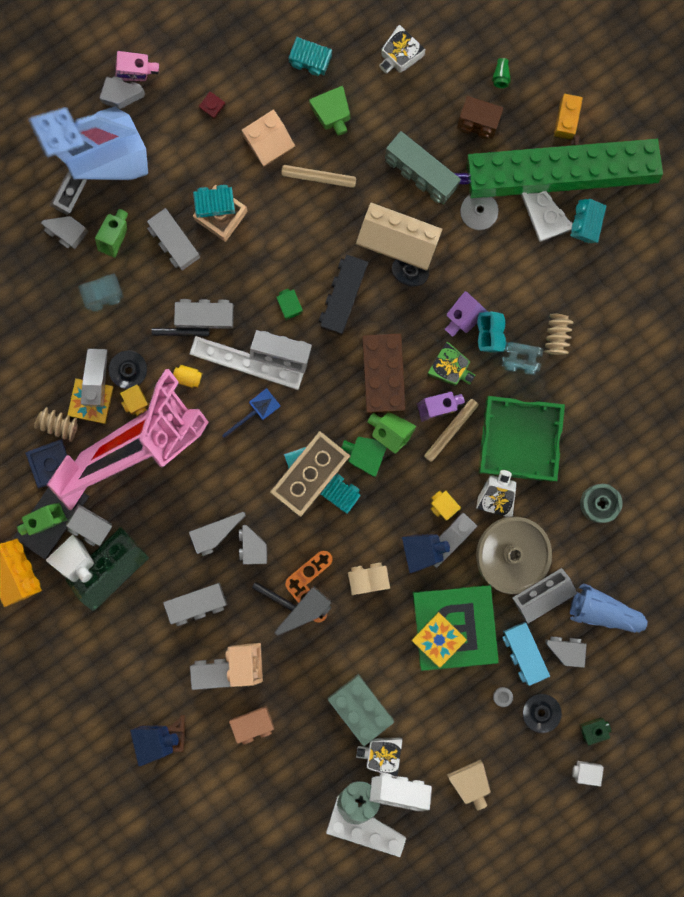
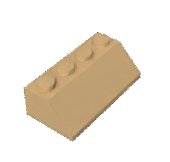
[356,203,442,271]

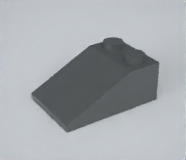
[275,586,331,635]

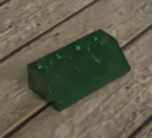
[65,527,149,612]

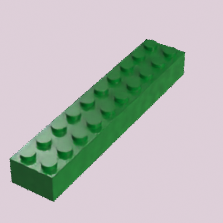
[466,139,663,199]

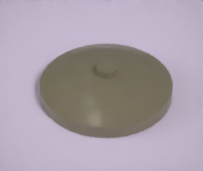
[476,516,552,594]

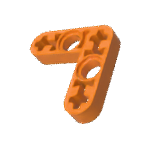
[285,551,332,622]

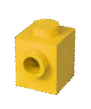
[120,384,150,416]
[430,491,461,521]

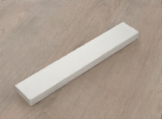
[190,336,304,390]

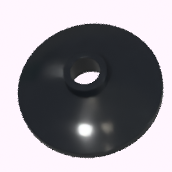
[392,259,429,286]
[109,351,147,389]
[523,694,562,733]

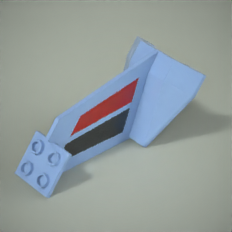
[29,107,148,180]

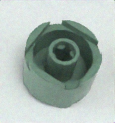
[580,484,623,523]
[337,782,380,825]

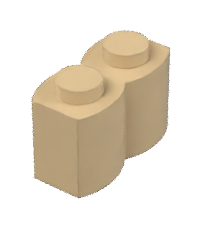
[348,563,390,595]

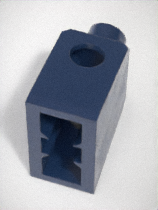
[402,534,450,573]
[130,726,179,766]

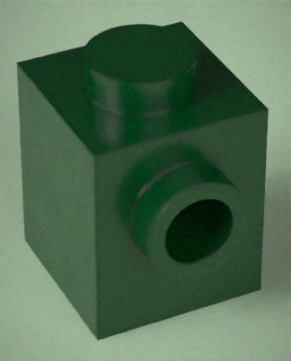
[579,718,611,745]

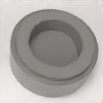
[493,687,513,707]

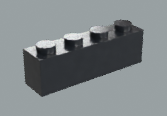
[318,254,368,336]

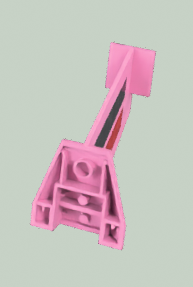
[47,369,209,510]

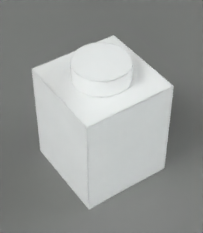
[572,761,603,786]

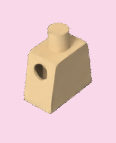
[447,760,490,810]

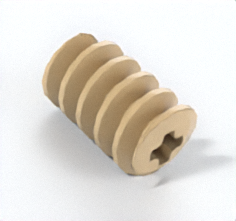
[544,314,573,355]
[34,407,78,442]

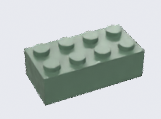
[385,131,461,205]

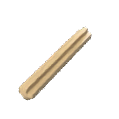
[282,165,356,188]
[425,399,479,462]

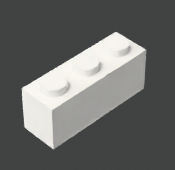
[370,773,432,811]

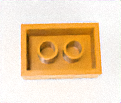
[0,539,42,607]

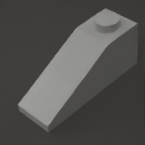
[81,349,107,407]
[189,512,246,556]
[434,513,477,568]

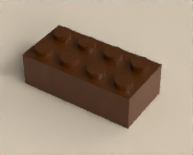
[362,334,405,414]

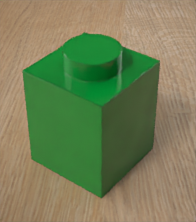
[276,289,303,320]

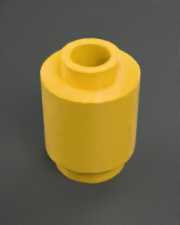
[173,365,202,388]

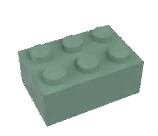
[328,674,394,746]

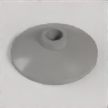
[460,195,498,230]

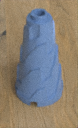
[570,584,648,633]

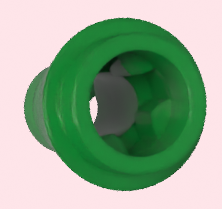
[492,58,511,88]

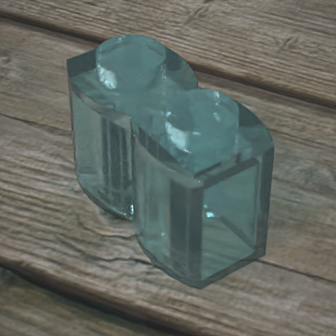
[78,274,124,311]

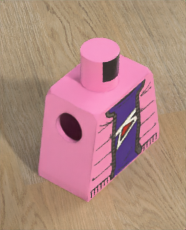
[116,51,159,81]

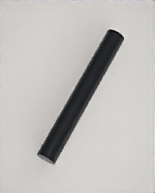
[152,328,209,336]
[252,582,296,612]

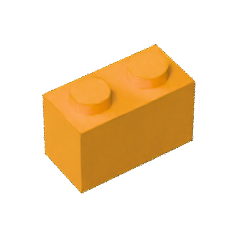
[554,94,583,140]

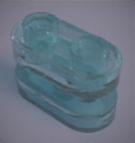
[502,342,543,375]

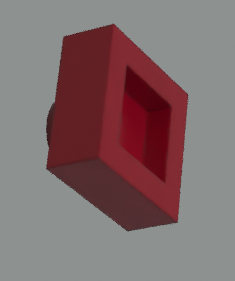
[199,92,225,119]

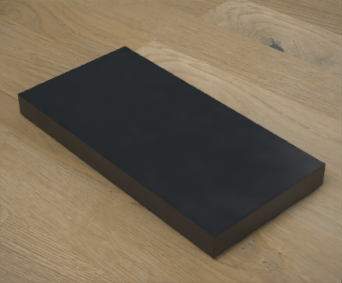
[14,487,90,560]

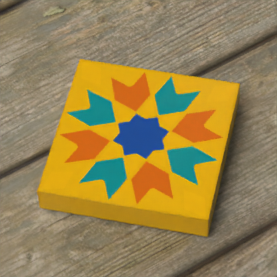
[68,379,114,424]
[412,612,467,668]

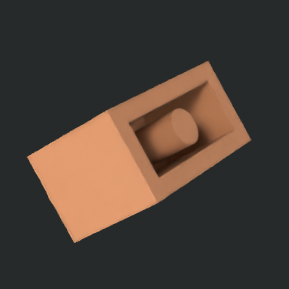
[229,706,275,745]

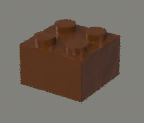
[457,96,504,139]

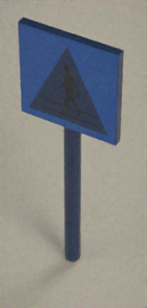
[222,388,281,438]

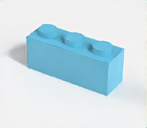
[502,622,550,686]

